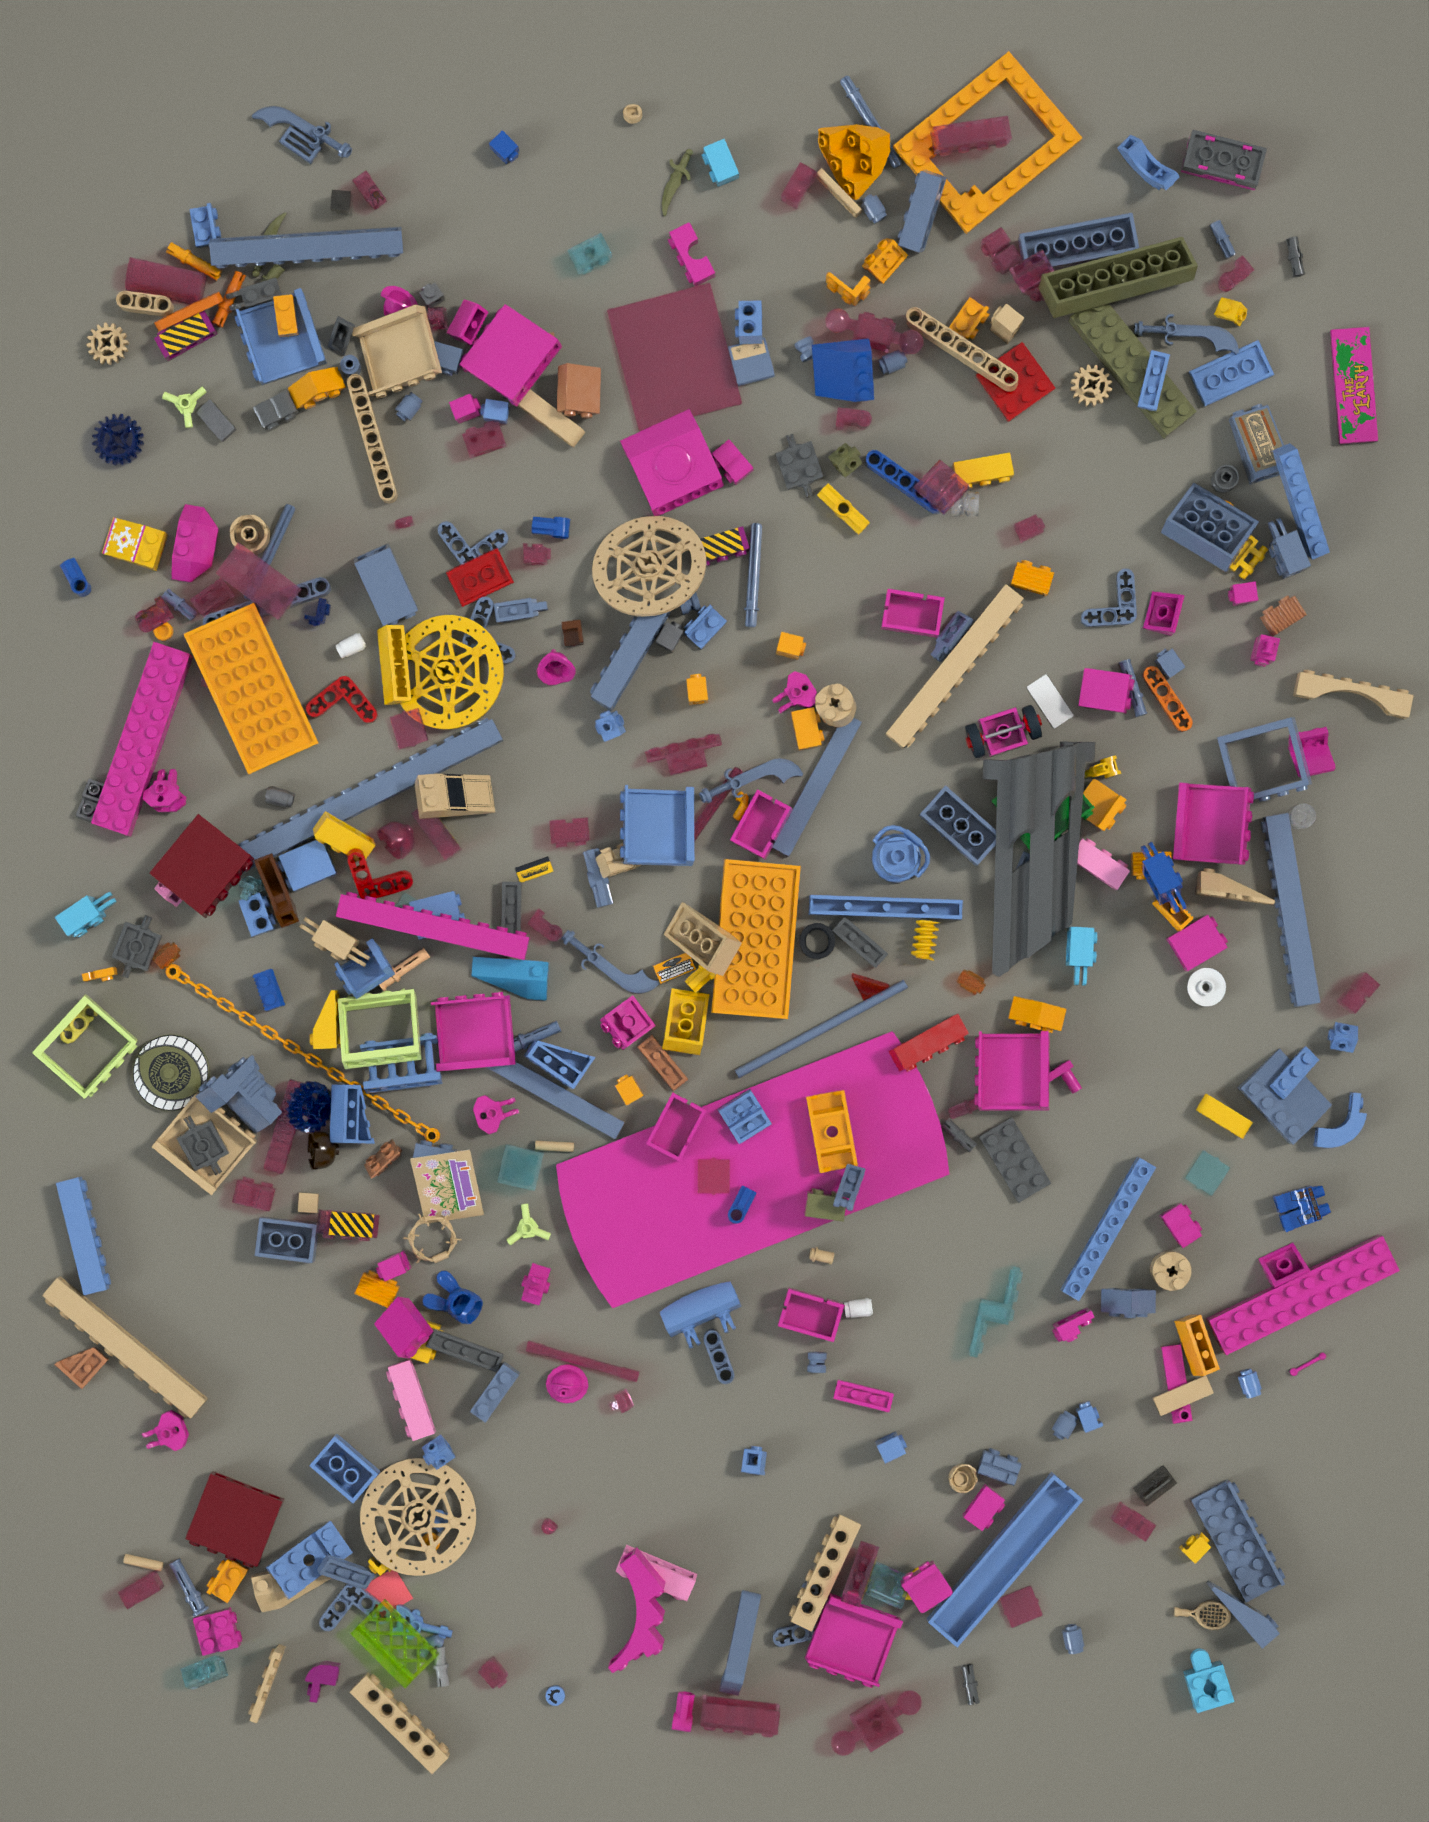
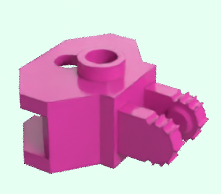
[772,671,817,714]
[143,769,187,812]
[473,1095,519,1134]
[521,1263,551,1306]
[142,1410,189,1451]

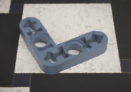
[438,521,509,564]
[1081,568,1137,627]
[462,597,516,664]
[772,1581,821,1647]
[319,1583,391,1631]

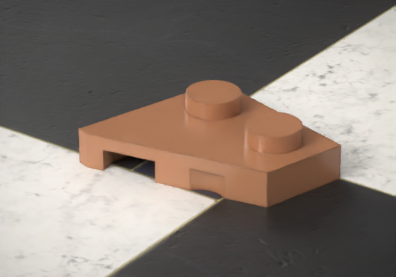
[54,1347,109,1389]

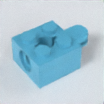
[55,892,117,938]
[1066,927,1097,986]
[1183,1648,1234,1713]

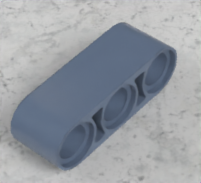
[703,1329,734,1384]

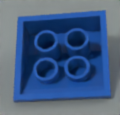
[812,338,874,402]

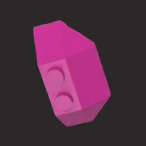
[172,504,219,583]

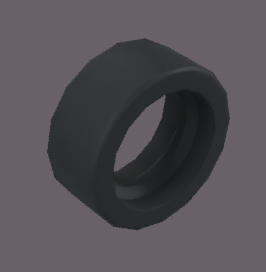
[799,923,835,959]

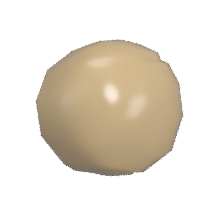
[948,1464,978,1493]

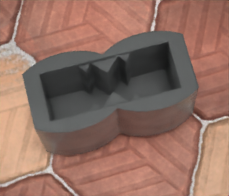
[253,390,299,431]

